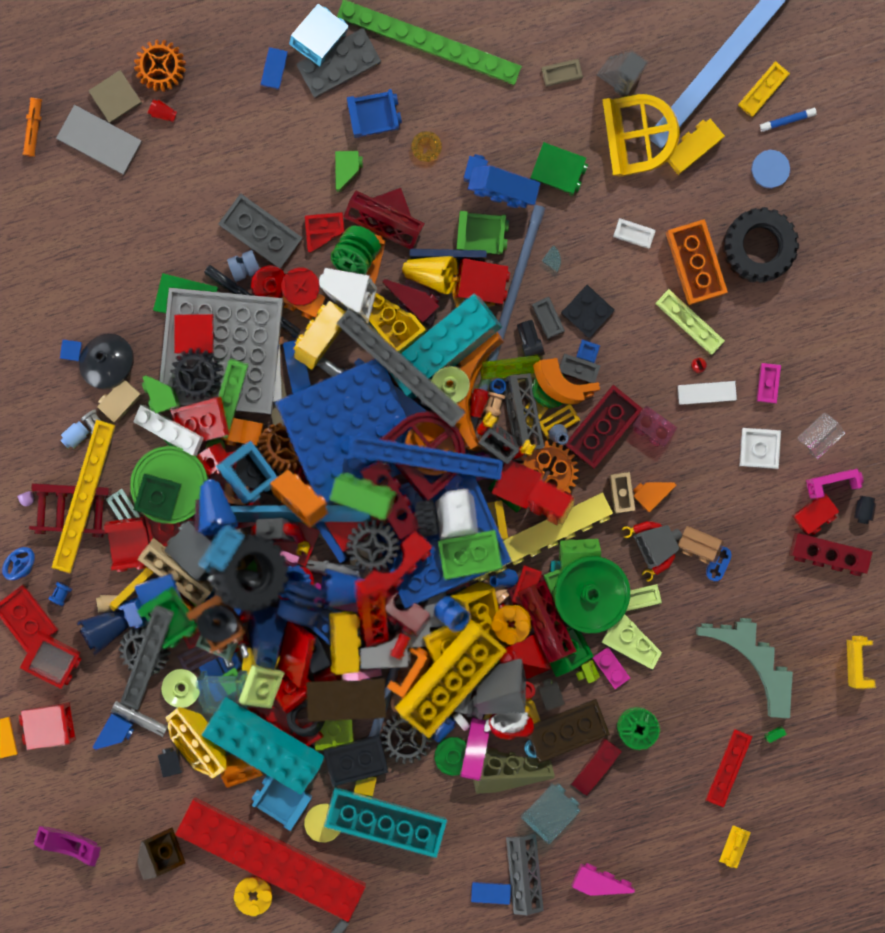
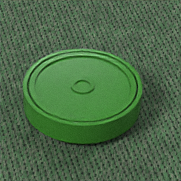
[130,446,209,524]

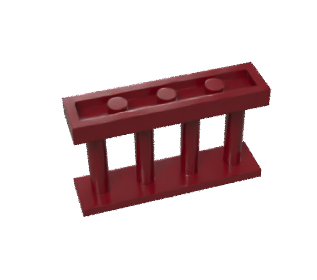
[29,484,112,538]

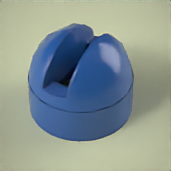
[489,379,506,394]

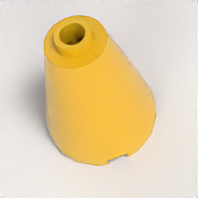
[402,256,457,294]

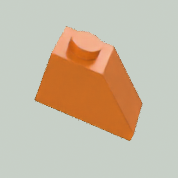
[632,482,676,512]

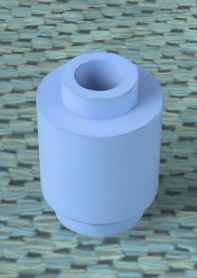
[61,421,89,449]

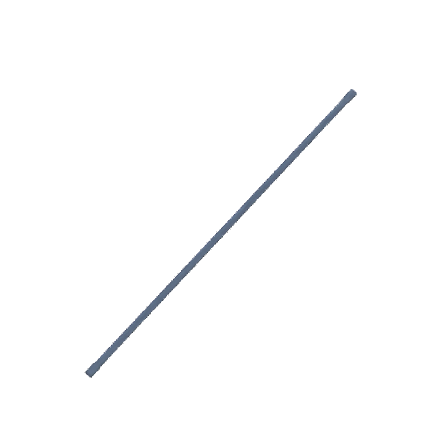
[367,205,545,738]

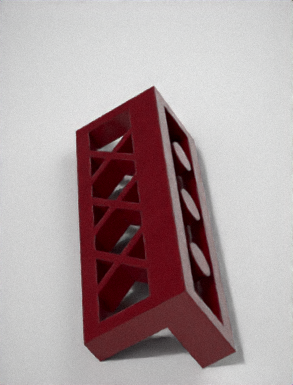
[343,190,425,249]
[518,581,576,663]

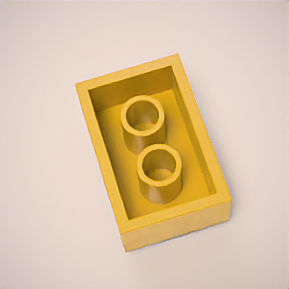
[293,301,345,370]

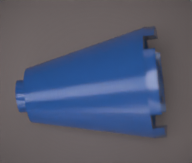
[199,479,238,536]
[321,569,370,608]

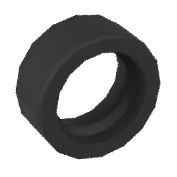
[286,699,325,737]

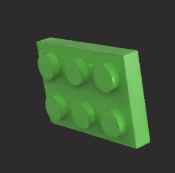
[438,530,503,580]

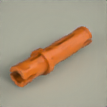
[23,98,42,157]

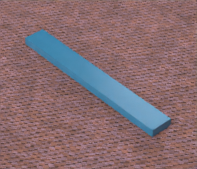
[230,505,372,522]

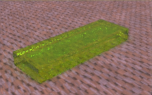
[480,355,540,380]

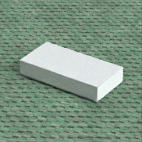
[613,218,656,249]

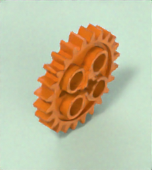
[520,440,579,493]

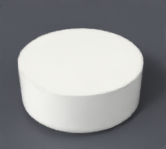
[453,712,470,731]

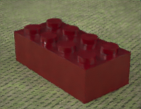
[564,385,643,469]

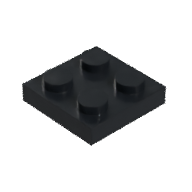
[561,285,615,338]

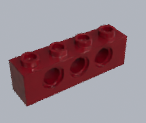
[360,460,419,539]
[790,533,873,577]

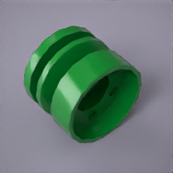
[330,226,381,275]
[617,706,660,750]

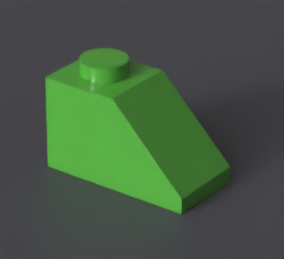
[335,151,363,192]

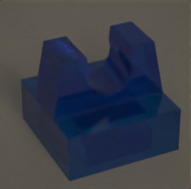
[444,474,465,492]

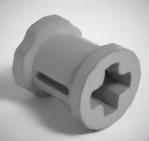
[81,409,101,434]

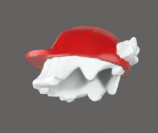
[484,712,534,740]

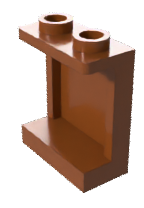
[186,595,247,653]

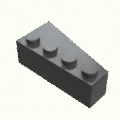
[597,51,648,97]

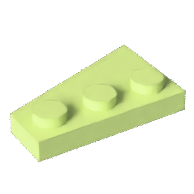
[601,614,662,670]

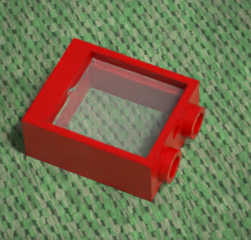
[20,631,81,689]

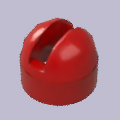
[691,358,707,373]

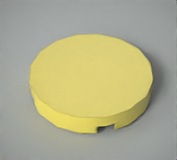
[305,804,340,842]

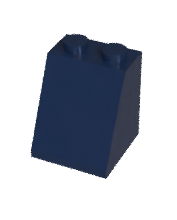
[247,606,288,670]

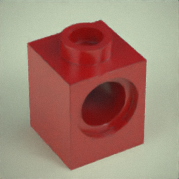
[197,443,228,476]

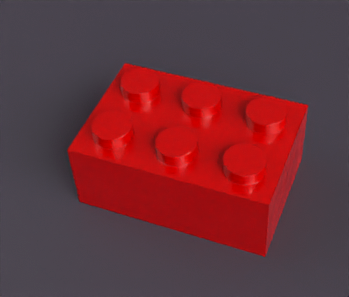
[528,479,574,526]

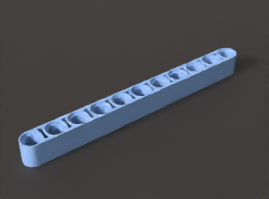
[649,0,786,149]

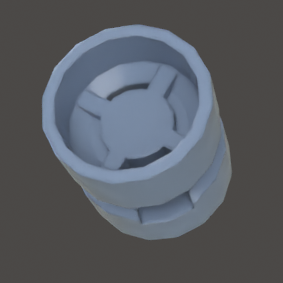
[227,250,260,282]

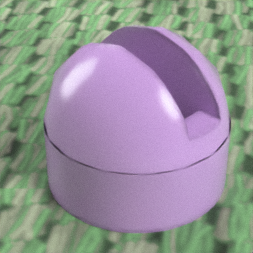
[17,491,34,506]

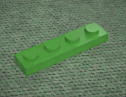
[219,358,249,438]

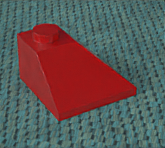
[499,634,552,679]

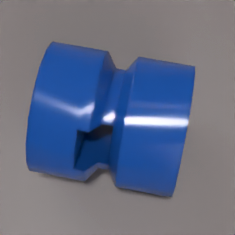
[434,596,470,632]

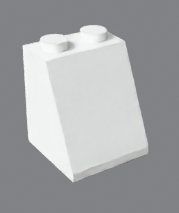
[319,268,377,324]
[435,490,478,540]

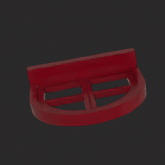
[378,412,465,501]

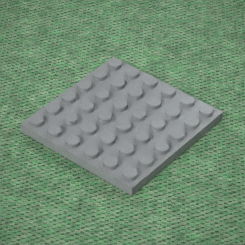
[160,288,284,414]

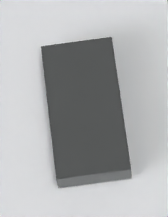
[532,297,565,340]

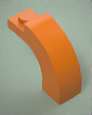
[533,358,600,405]

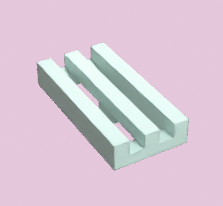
[106,489,141,520]

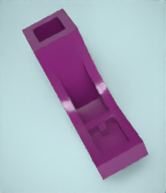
[34,826,101,866]

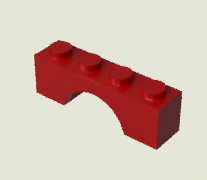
[363,530,432,600]

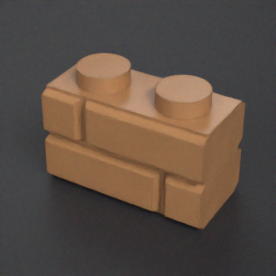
[678,526,725,564]

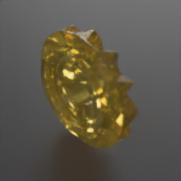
[411,131,442,162]

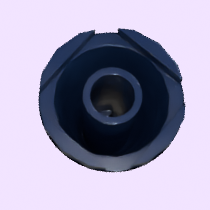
[76,609,129,656]

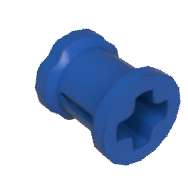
[48,581,72,606]

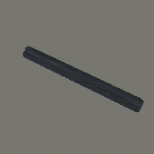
[204,265,301,338]

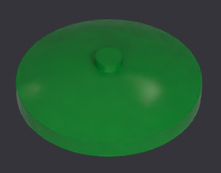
[554,556,630,633]

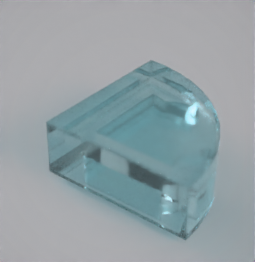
[542,245,561,272]

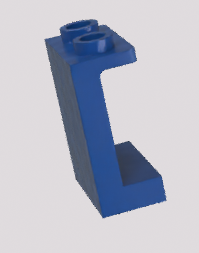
[346,89,402,138]

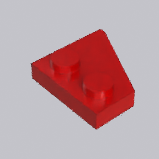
[305,212,345,253]

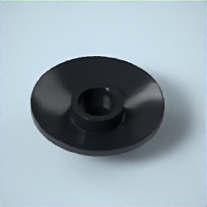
[197,606,237,642]

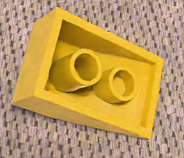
[450,582,500,641]

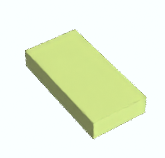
[627,584,662,611]

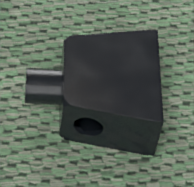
[307,628,331,674]

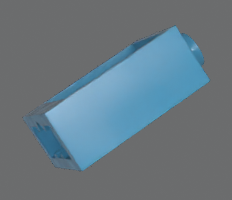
[216,441,277,504]

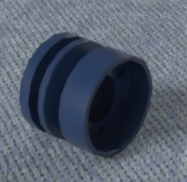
[277,580,326,626]

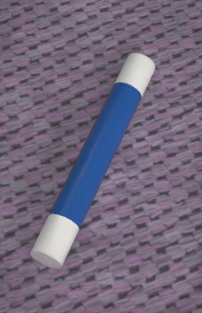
[760,108,817,132]

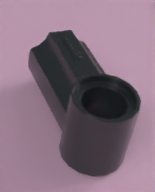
[517,320,545,360]

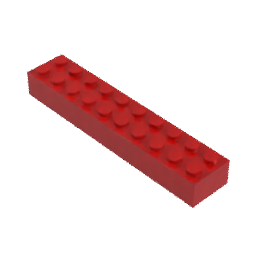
[175,797,366,922]

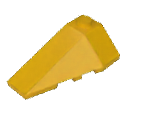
[369,293,426,353]

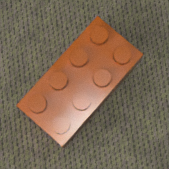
[666,219,728,306]

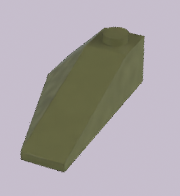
[473,748,555,794]

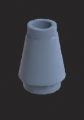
[549,424,568,444]

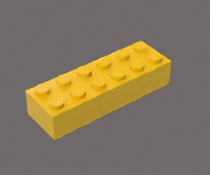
[395,620,507,738]

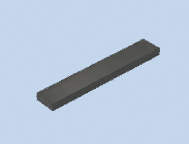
[120,605,174,710]

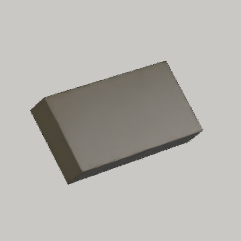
[541,59,583,87]

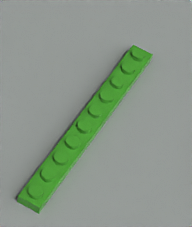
[337,0,522,85]

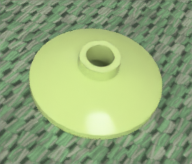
[431,367,470,403]
[162,669,200,708]

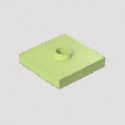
[238,666,284,709]

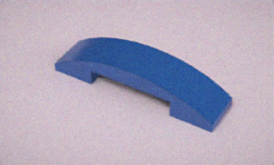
[283,340,311,394]

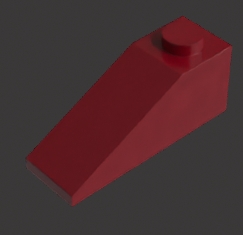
[382,279,439,324]
[571,738,622,796]

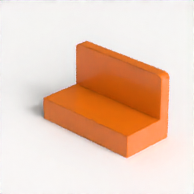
[220,754,263,788]

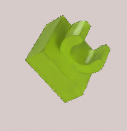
[576,660,600,683]

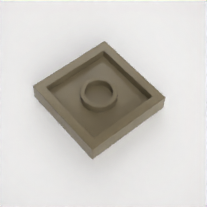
[89,70,142,124]

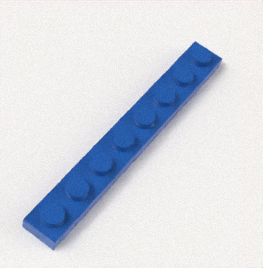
[348,435,503,480]

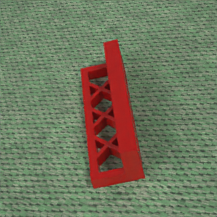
[355,580,388,648]

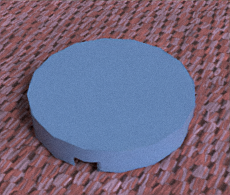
[751,150,790,189]

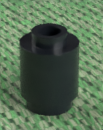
[854,496,876,524]

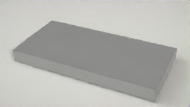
[57,105,142,175]

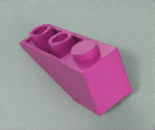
[571,863,635,896]

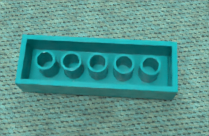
[387,294,503,399]
[202,697,324,795]
[324,787,447,858]

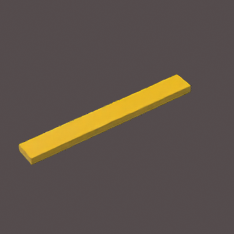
[52,420,116,573]

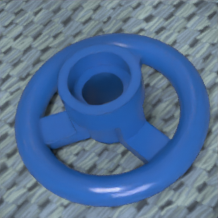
[2,547,35,580]

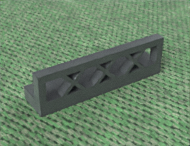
[503,374,544,450]
[506,834,544,915]

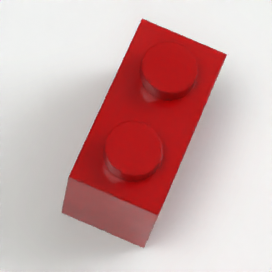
[792,493,839,535]

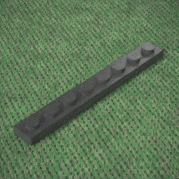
[336,308,466,427]

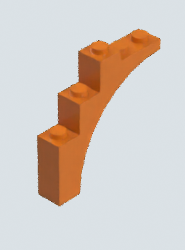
[446,332,504,452]

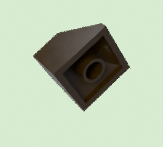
[137,827,186,880]

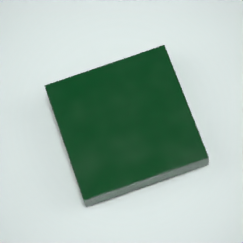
[133,473,182,521]

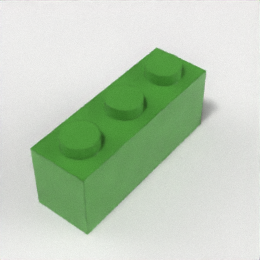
[330,473,396,519]

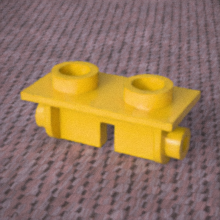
[719,825,751,868]

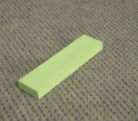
[655,289,725,355]

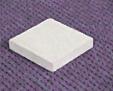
[740,428,781,469]

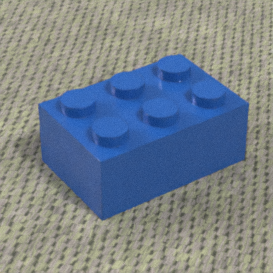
[468,166,540,208]

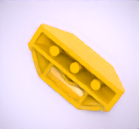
[166,707,227,779]

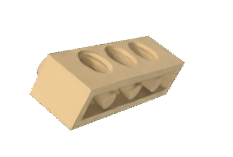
[138,538,214,606]

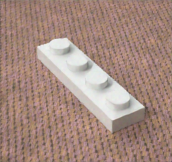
[133,405,204,455]

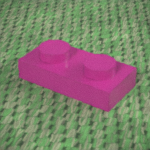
[757,363,781,404]
[592,646,630,689]

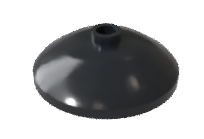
[79,334,134,389]

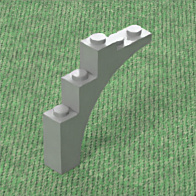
[359,592,447,669]

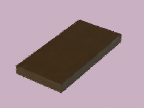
[307,679,386,721]
[529,699,610,763]

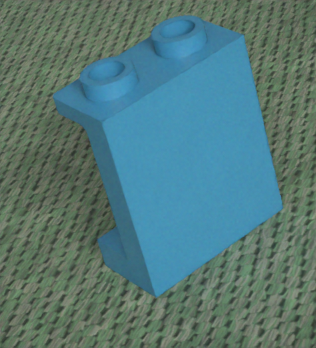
[198,526,243,572]
[251,775,312,831]

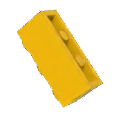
[667,118,725,175]
[329,611,361,674]

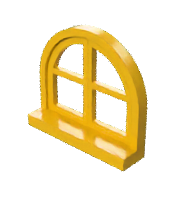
[603,94,680,177]

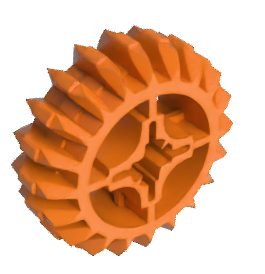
[134,40,186,92]

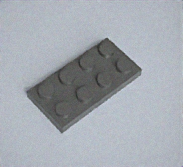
[296,28,381,99]
[218,193,303,269]

